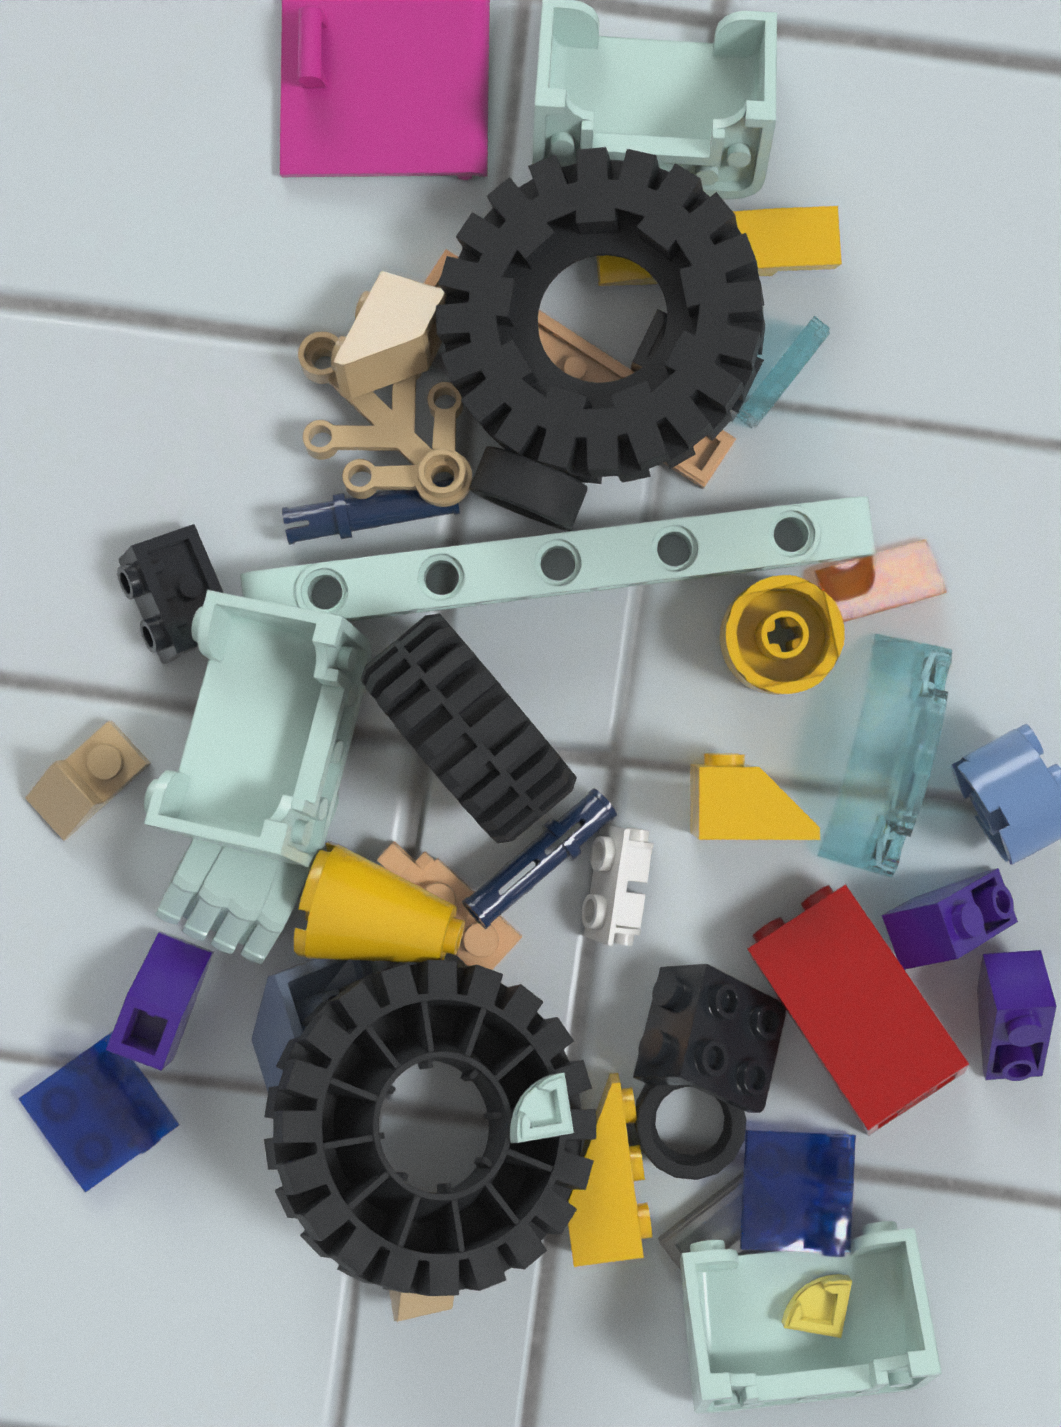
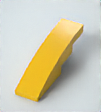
[596,206,842,286]

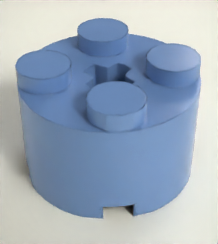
[951,724,1061,865]

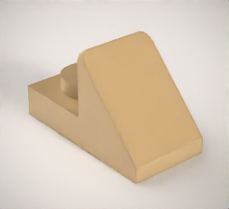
[25,721,151,841]

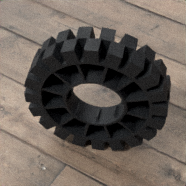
[264,960,596,1296]

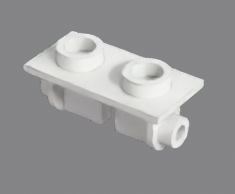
[582,824,654,946]

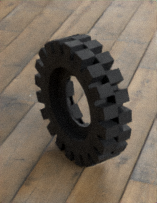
[436,147,765,484]

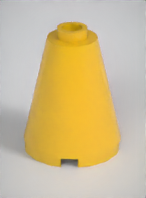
[293,841,465,963]

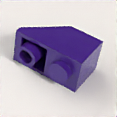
[881,868,1018,970]
[106,931,214,1071]
[977,950,1057,1081]

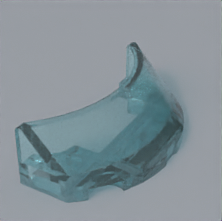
[817,634,952,877]

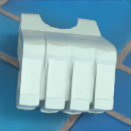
[155,794,339,964]

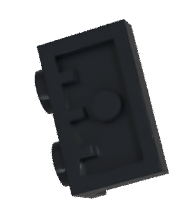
[117,524,224,664]

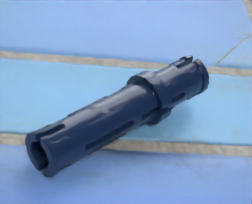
[282,477,460,545]
[462,788,617,929]

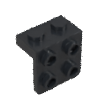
[633,964,786,1113]

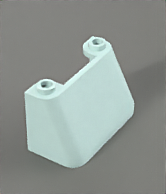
[532,0,777,199]
[144,590,371,868]
[680,1221,942,1414]

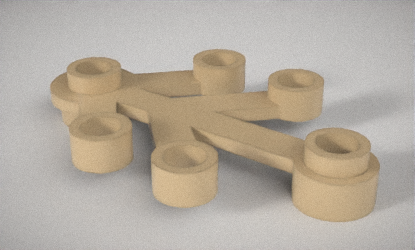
[298,332,473,507]

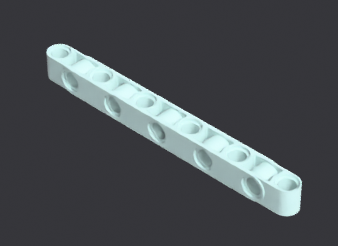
[240,496,876,622]

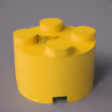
[720,575,845,695]

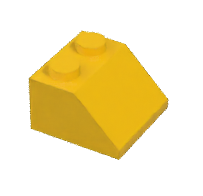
[690,753,820,840]

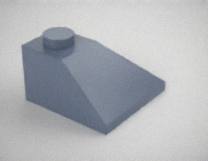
[251,959,373,1091]

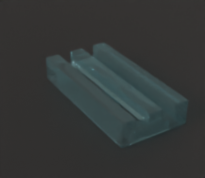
[736,316,830,429]

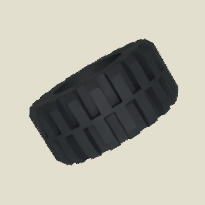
[361,613,577,843]

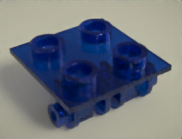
[18,1031,180,1192]
[740,1130,856,1257]

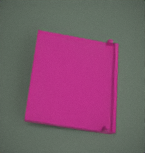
[280,0,490,180]

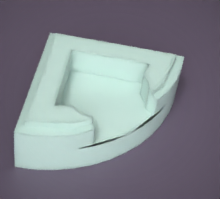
[510,1073,574,1143]

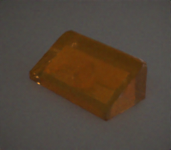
[814,539,947,622]

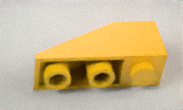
[567,1073,653,1267]

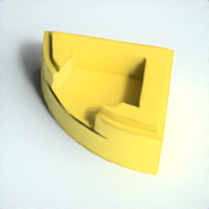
[781,1274,852,1338]

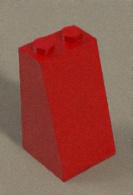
[747,884,969,1136]

